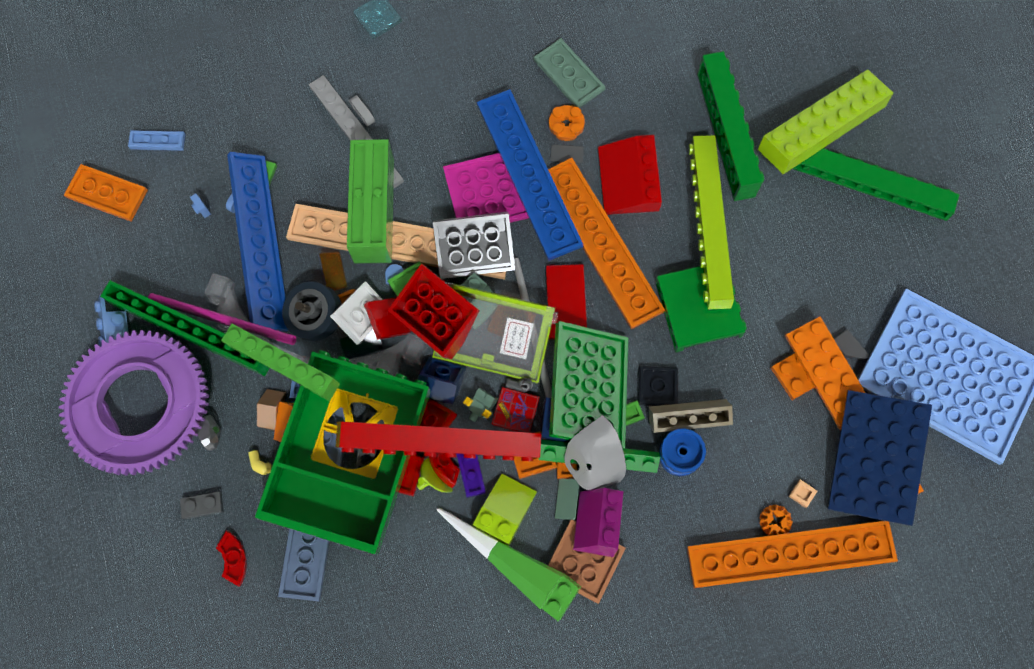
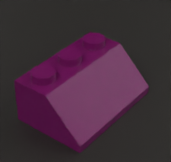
[573,488,624,557]

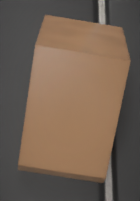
[257,389,287,430]

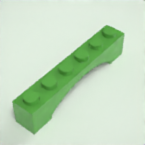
[221,324,340,401]

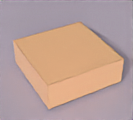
[788,479,817,508]

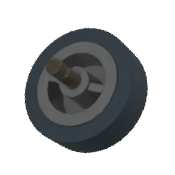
[282,281,342,341]

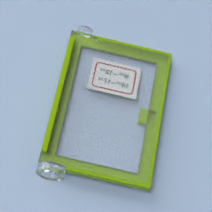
[432,282,558,383]

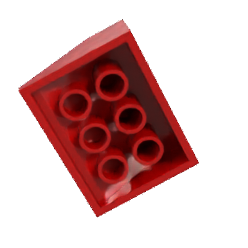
[598,135,662,215]
[387,264,480,359]

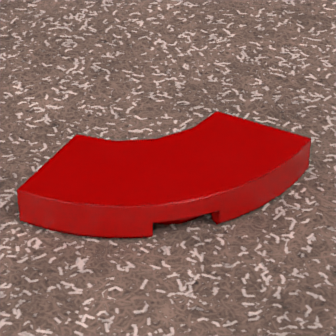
[429,452,460,488]
[216,531,247,587]

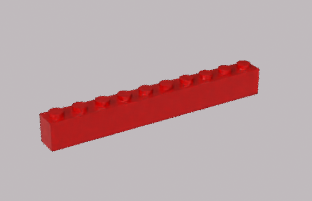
[336,422,541,461]

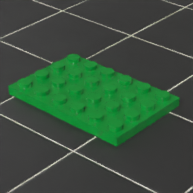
[549,321,628,449]

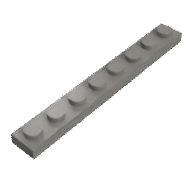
[309,75,404,188]

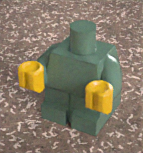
[463,388,498,422]

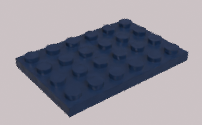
[828,390,932,526]

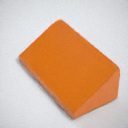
[273,401,294,442]

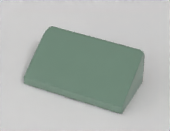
[555,479,579,521]

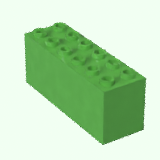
[347,139,394,263]

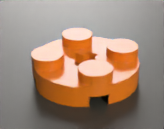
[549,105,585,141]

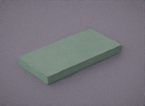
[534,38,605,108]

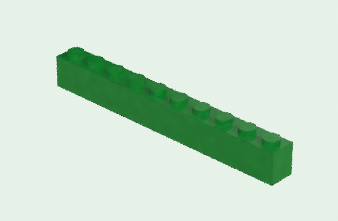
[792,148,960,221]
[100,280,270,377]

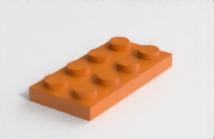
[64,164,148,222]

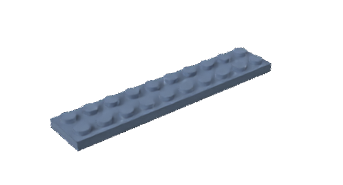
[278,404,351,602]

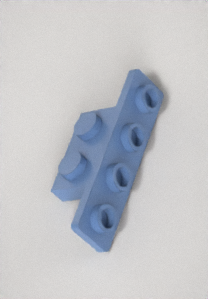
[94,295,128,347]

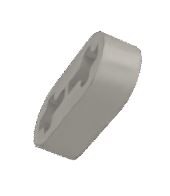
[349,95,375,127]

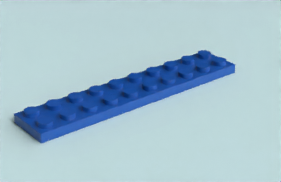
[477,89,583,261]
[227,152,288,331]

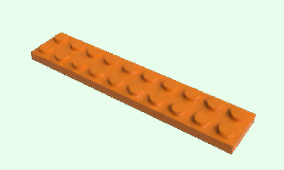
[548,158,665,330]
[785,316,924,494]
[687,521,898,588]

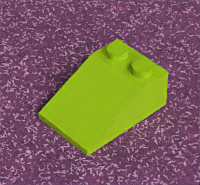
[473,474,537,546]

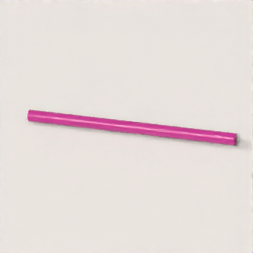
[148,293,297,345]

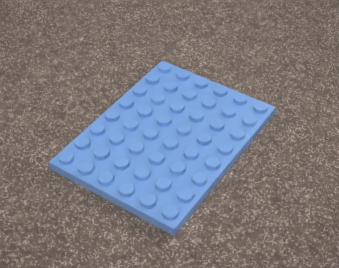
[858,288,1034,465]

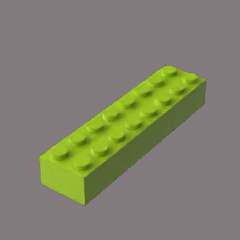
[758,69,894,174]

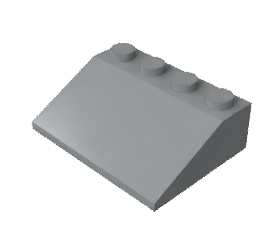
[433,212,515,279]

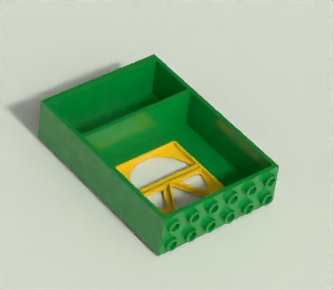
[255,350,431,555]

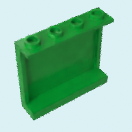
[655,266,746,353]

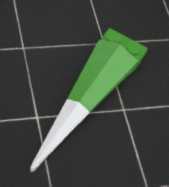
[437,508,582,621]

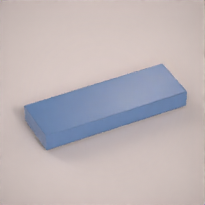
[128,130,186,151]

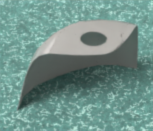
[565,415,626,490]

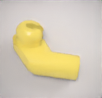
[248,450,272,475]

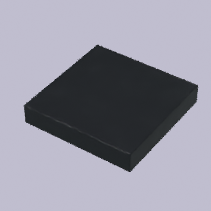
[638,366,678,406]

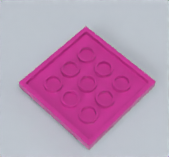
[443,153,529,223]

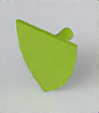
[417,458,453,493]

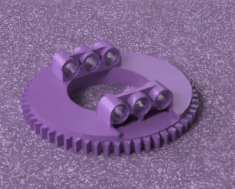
[59,330,209,476]

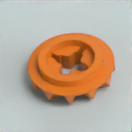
[759,504,793,536]

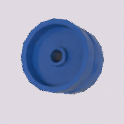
[659,428,706,477]

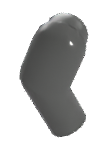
[506,378,533,393]

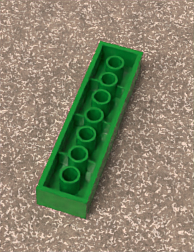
[697,51,764,201]

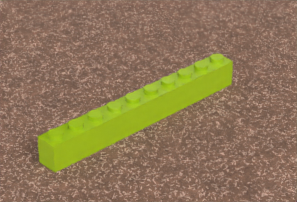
[689,135,734,309]

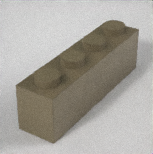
[649,399,733,433]

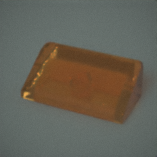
[319,252,348,290]

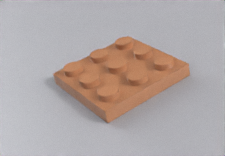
[548,520,626,604]

